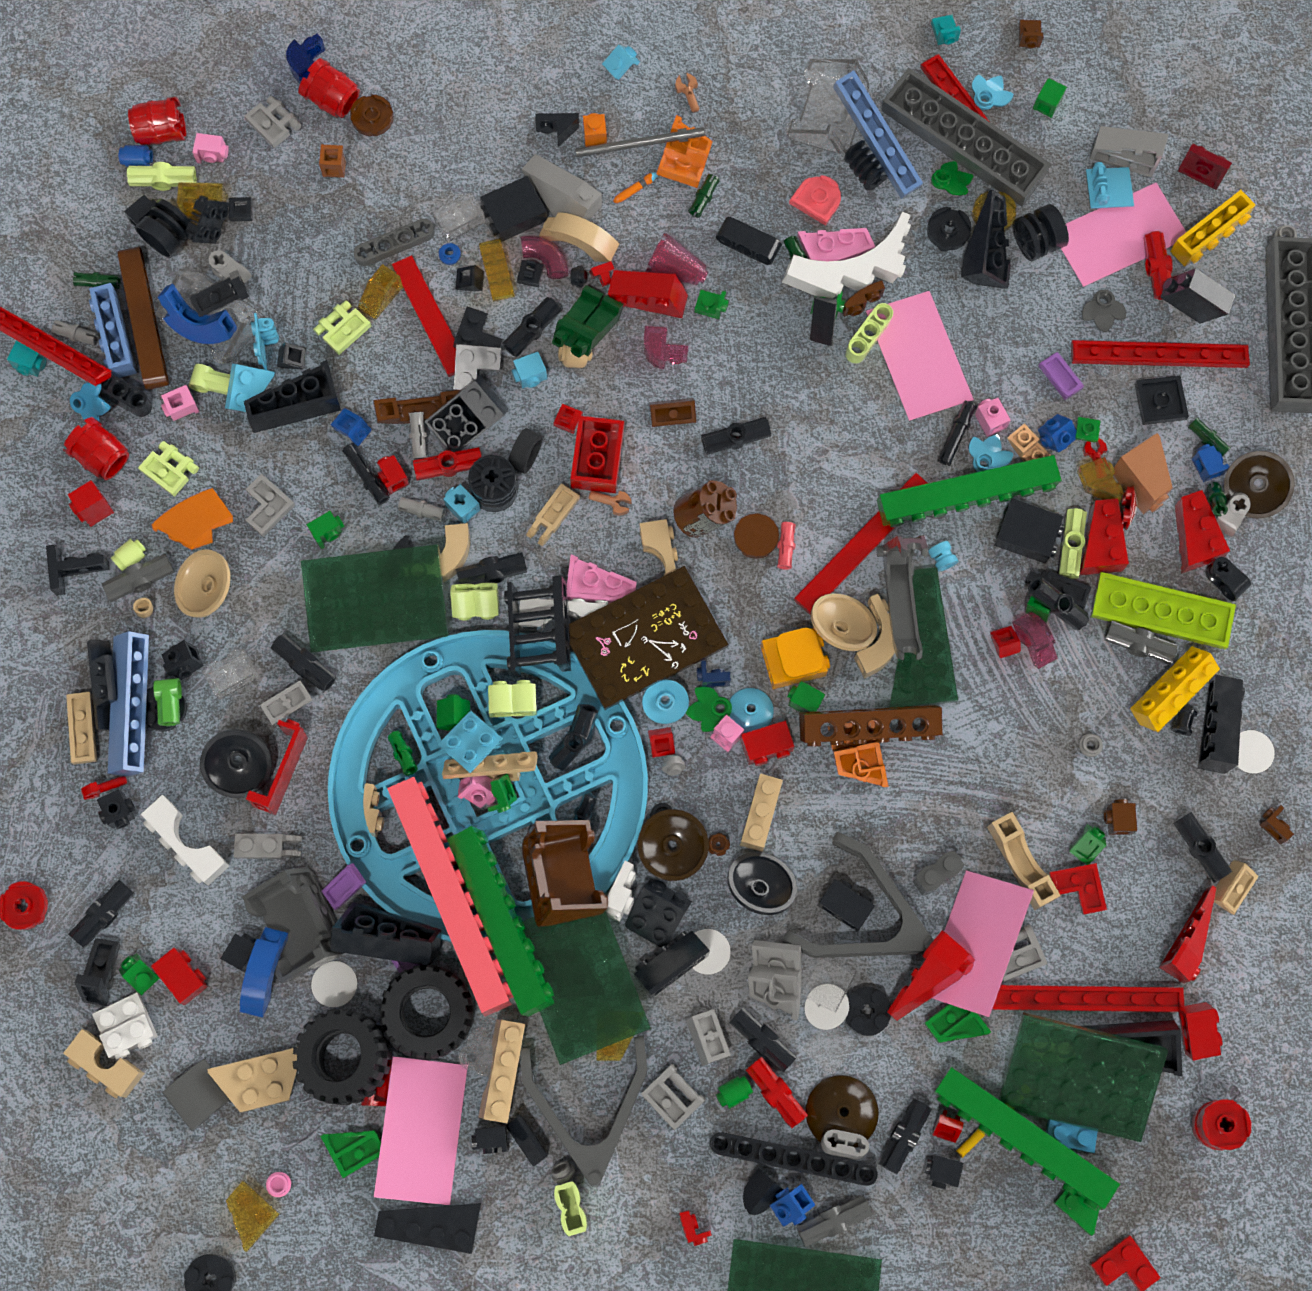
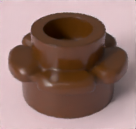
[708,833,730,856]

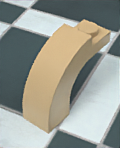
[539,212,619,262]
[402,523,470,587]
[854,594,895,679]

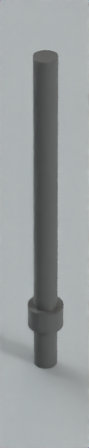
[575,127,705,157]

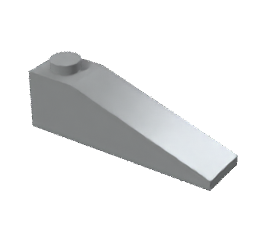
[522,154,602,221]

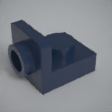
[696,660,731,688]

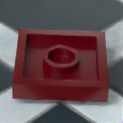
[1178,143,1232,190]

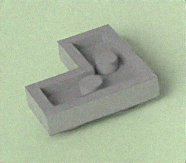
[245,474,295,537]

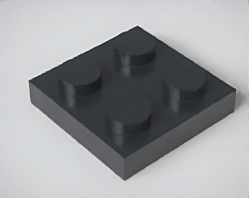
[1135,375,1189,425]

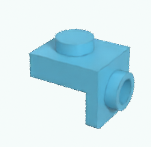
[602,44,640,80]

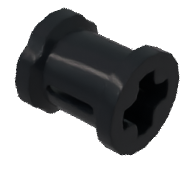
[1171,707,1198,736]

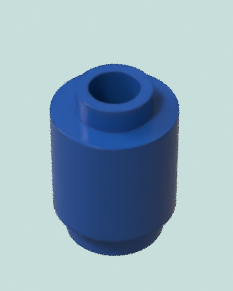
[118,145,153,167]

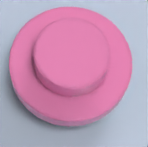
[266,1172,291,1197]

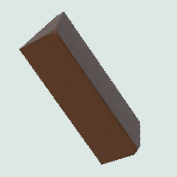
[649,398,697,427]

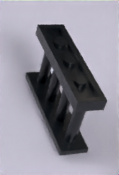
[504,575,571,677]

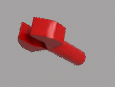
[1083,438,1108,480]
[81,776,127,800]

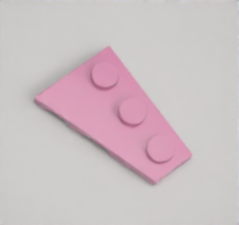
[797,228,875,262]
[567,554,637,604]

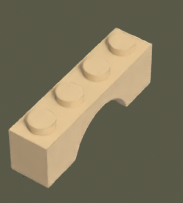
[640,519,678,576]
[987,812,1060,911]
[479,1019,525,1123]

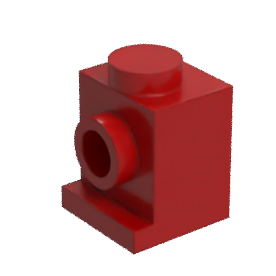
[377,455,409,495]

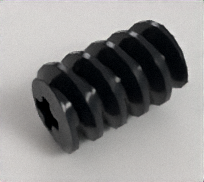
[844,140,888,190]

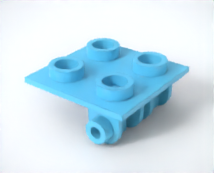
[1086,162,1134,209]
[251,313,279,370]
[438,711,503,773]

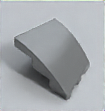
[748,940,802,1020]

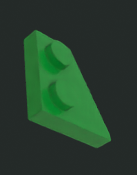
[923,1004,991,1043]
[320,1131,381,1178]
[1054,1190,1099,1236]

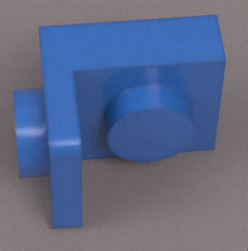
[330,408,371,446]

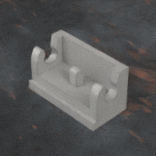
[260,680,312,725]
[686,1009,731,1067]

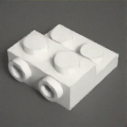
[605,861,636,922]
[92,992,158,1060]

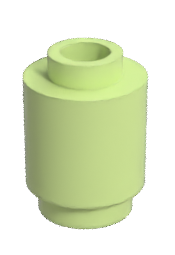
[111,539,146,572]

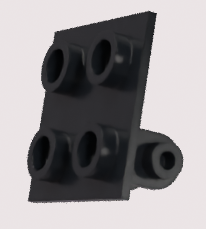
[185,195,230,244]

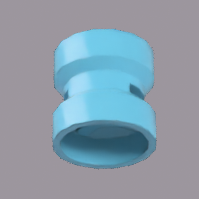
[928,541,959,572]

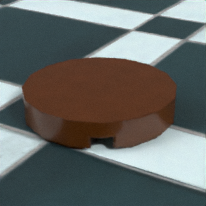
[350,95,394,136]
[734,513,779,559]

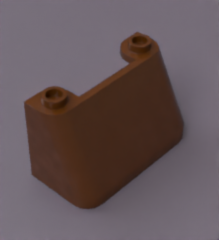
[522,820,608,927]

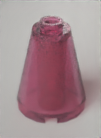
[645,232,708,286]

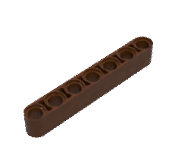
[117,246,169,390]

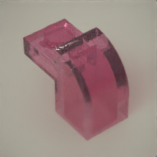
[644,326,688,369]
[1012,612,1058,669]

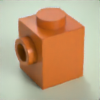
[583,113,607,147]

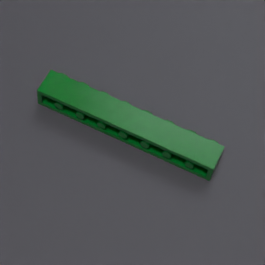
[876,455,1062,527]
[447,826,554,1017]
[934,1067,1120,1211]

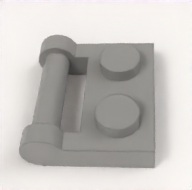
[1002,924,1048,982]
[641,1064,706,1131]

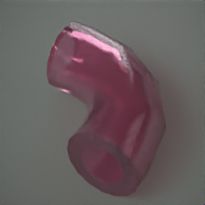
[521,236,569,279]

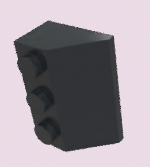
[634,931,710,999]

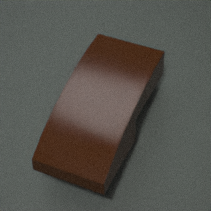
[842,280,885,317]

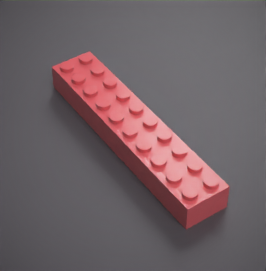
[387,777,513,1017]

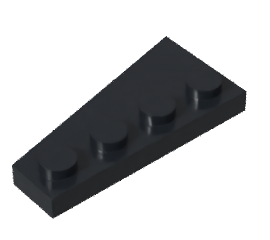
[374,1203,482,1254]

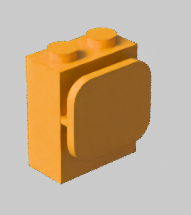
[760,628,830,690]

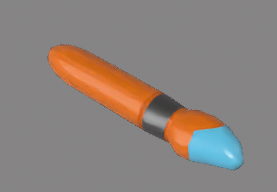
[613,172,658,203]

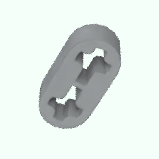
[821,1130,869,1160]

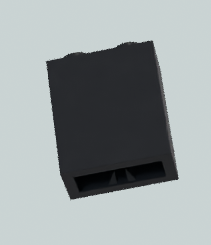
[479,176,547,243]
[1160,268,1236,324]
[994,498,1065,564]

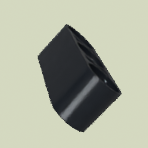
[715,217,782,265]
[99,374,152,417]

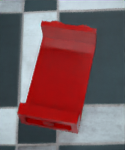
[246,719,308,815]

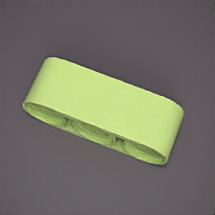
[846,303,893,363]

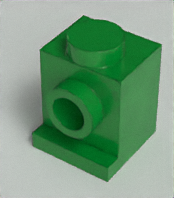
[306,511,345,549]

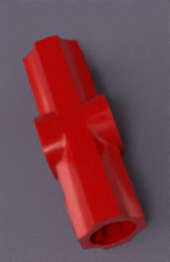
[1143,231,1173,300]
[413,447,481,481]
[745,1057,808,1129]

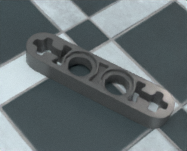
[353,219,435,266]

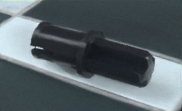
[573,792,597,820]

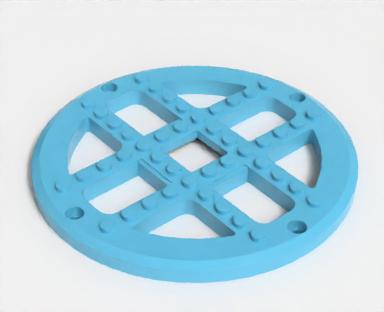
[328,630,648,943]

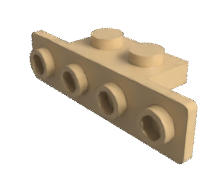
[442,751,538,781]

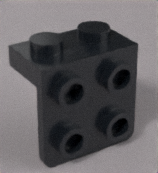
[625,878,692,948]

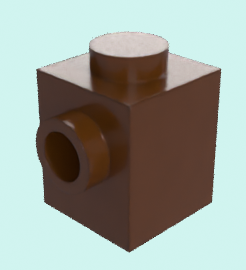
[1104,799,1137,835]

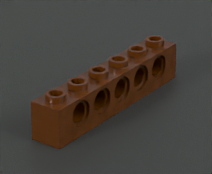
[799,705,943,747]

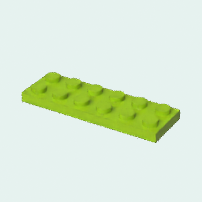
[1090,572,1236,650]

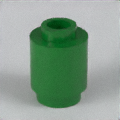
[715,1076,753,1109]

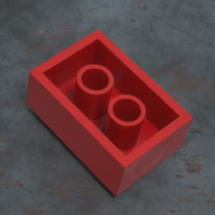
[570,415,624,494]

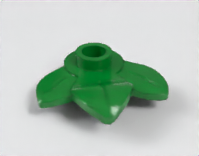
[931,161,974,196]
[686,687,732,732]

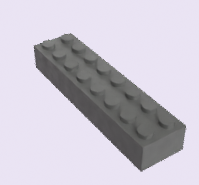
[882,67,1051,207]
[1266,237,1312,414]

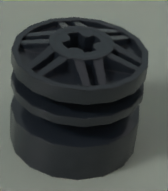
[134,198,191,258]
[1013,204,1069,262]
[468,455,518,513]

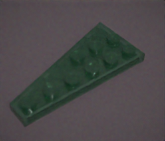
[889,567,958,707]

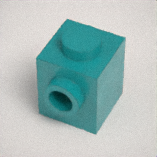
[7,340,47,377]

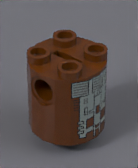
[673,480,737,538]

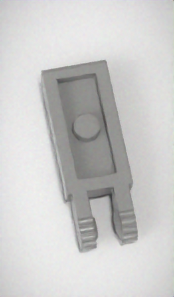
[234,834,302,859]

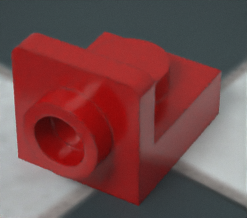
[678,1210,712,1246]

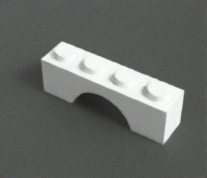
[519,597,608,632]
[141,795,229,886]

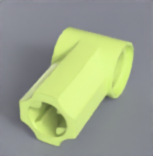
[189,364,230,395]

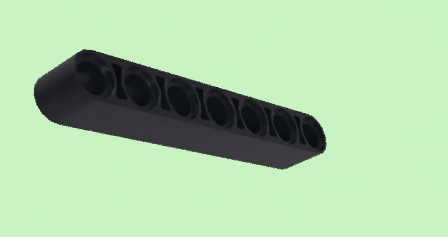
[709,1132,878,1186]

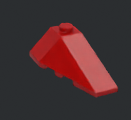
[887,930,975,1021]

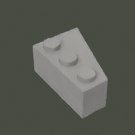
[1089,126,1169,177]

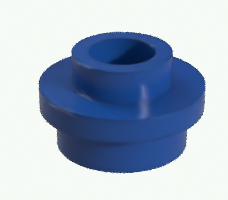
[439,243,461,265]

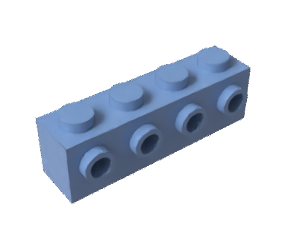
[89,283,137,378]

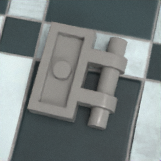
[244,96,301,148]

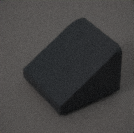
[455,265,484,291]
[277,342,306,369]

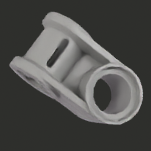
[209,250,252,284]
[1216,492,1250,537]

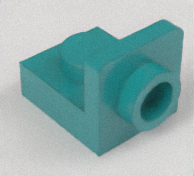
[931,14,961,45]

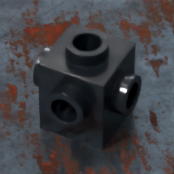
[161,640,204,680]
[97,789,136,829]

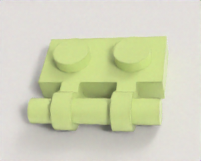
[313,300,371,355]
[138,441,199,497]

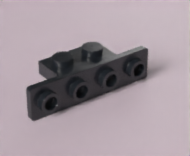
[87,639,117,731]

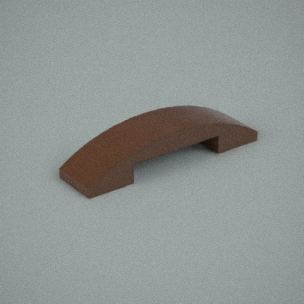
[373,390,460,424]

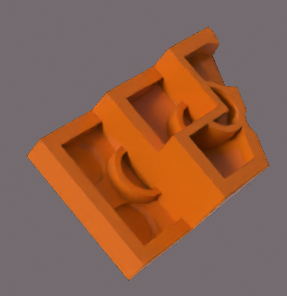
[656,115,713,188]
[152,488,233,550]
[827,720,889,787]

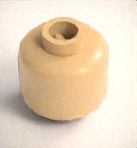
[558,345,592,368]

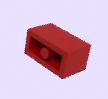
[67,480,114,527]
[740,720,795,766]
[151,947,208,1005]
[1178,1002,1223,1061]

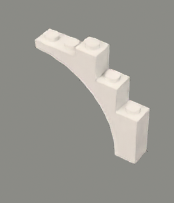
[782,212,911,299]

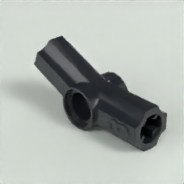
[548,703,599,771]

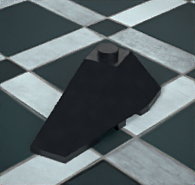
[961,190,1011,289]

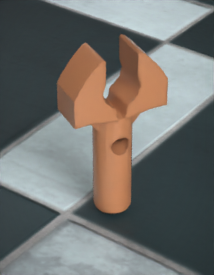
[675,73,699,113]
[589,491,632,516]

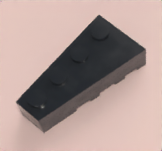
[244,360,341,433]
[1197,674,1245,774]
[330,902,442,966]

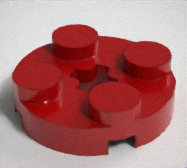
[0,881,48,930]

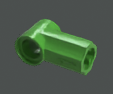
[154,678,182,726]

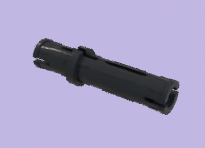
[938,400,977,466]
[342,443,390,505]

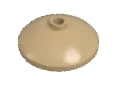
[174,549,230,618]
[811,594,877,651]

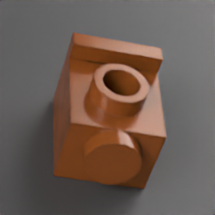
[319,144,346,178]

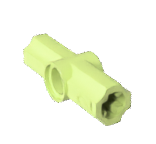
[127,162,197,191]
[1058,508,1087,579]

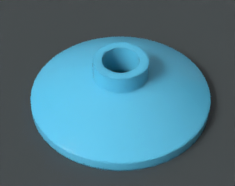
[642,679,689,724]
[729,688,774,733]

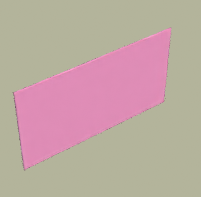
[1061,183,1186,287]
[866,291,974,421]
[932,870,1034,1017]
[374,1056,468,1205]

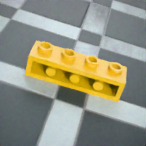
[1170,190,1256,267]
[1130,646,1220,732]

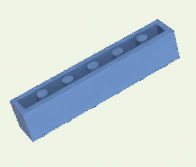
[833,70,923,199]
[108,631,149,776]

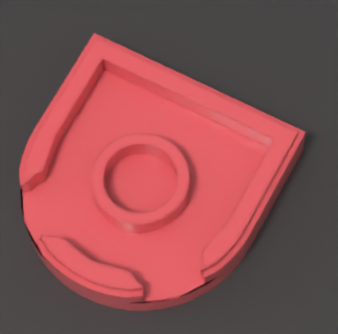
[789,175,841,226]

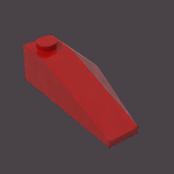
[1159,885,1216,984]

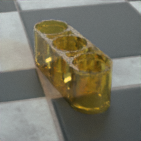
[479,238,515,302]

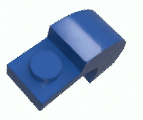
[157,283,238,344]
[240,927,288,1018]

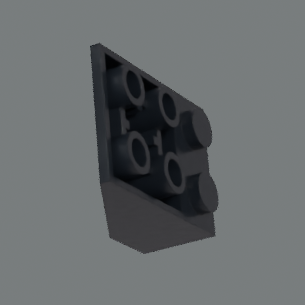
[424,374,508,452]

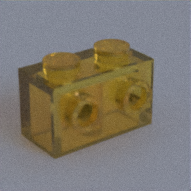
[177,182,228,217]

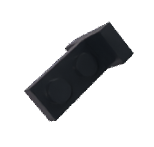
[189,270,249,317]
[46,544,109,596]
[74,938,120,1006]

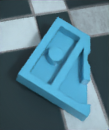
[225,364,275,412]

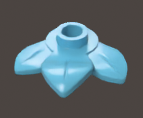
[972,75,1014,110]
[969,434,1013,472]

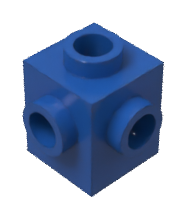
[1038,414,1076,453]
[770,1184,815,1227]

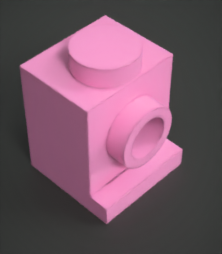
[192,133,228,164]
[161,385,199,421]
[710,715,744,752]
[458,775,495,808]

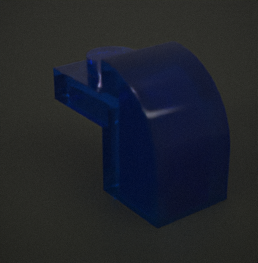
[286,33,325,84]

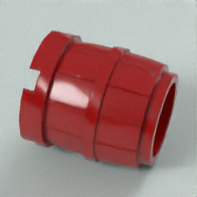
[298,58,360,118]
[128,96,186,145]
[63,417,129,480]
[1191,1099,1252,1151]

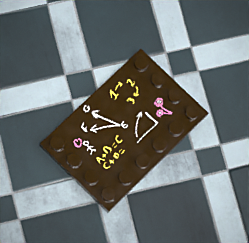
[569,566,729,710]

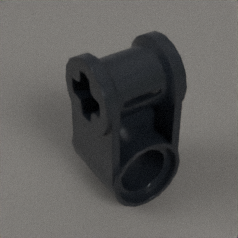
[1205,557,1251,601]

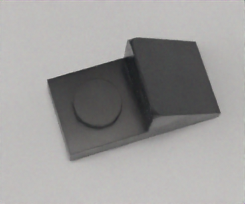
[535,113,579,147]

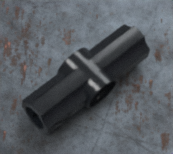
[502,297,561,357]
[701,417,771,455]
[456,552,527,585]
[1027,577,1089,630]
[270,633,337,693]
[1173,812,1233,883]
[68,880,135,948]
[729,1007,797,1073]
[878,1098,932,1175]

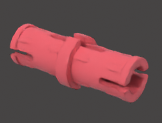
[777,522,796,570]

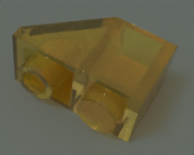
[358,264,403,320]
[1077,457,1123,503]

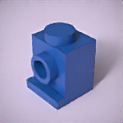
[1192,444,1229,483]

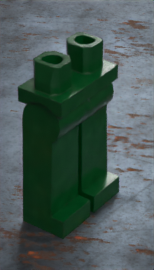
[552,285,624,358]

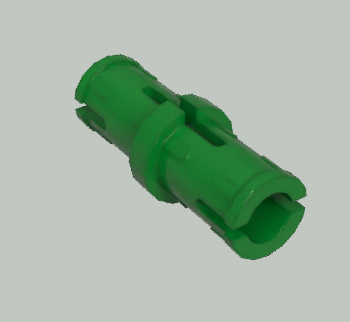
[388,731,418,776]

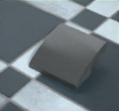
[162,1059,231,1131]

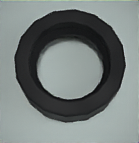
[508,428,543,474]

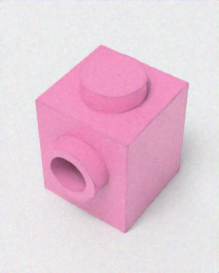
[975,398,1011,437]

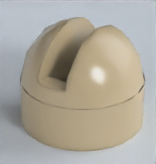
[133,598,153,618]

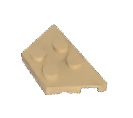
[207,1048,297,1113]

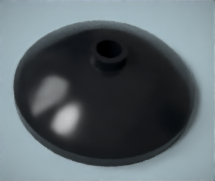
[200,729,272,798]
[727,852,797,915]

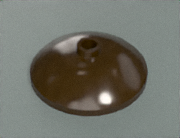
[1224,450,1295,519]
[637,809,709,881]
[805,1075,879,1148]

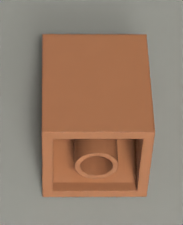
[1111,433,1173,515]

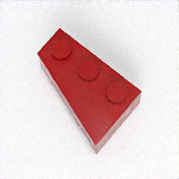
[608,270,688,318]
[1175,490,1230,574]
[1079,498,1129,576]

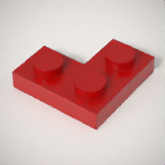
[1049,863,1107,915]
[1089,1235,1161,1291]

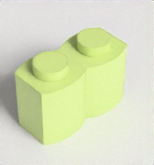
[450,583,499,621]
[488,680,537,717]
[554,1181,587,1236]

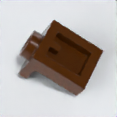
[1019,19,1044,49]
[1259,805,1294,845]

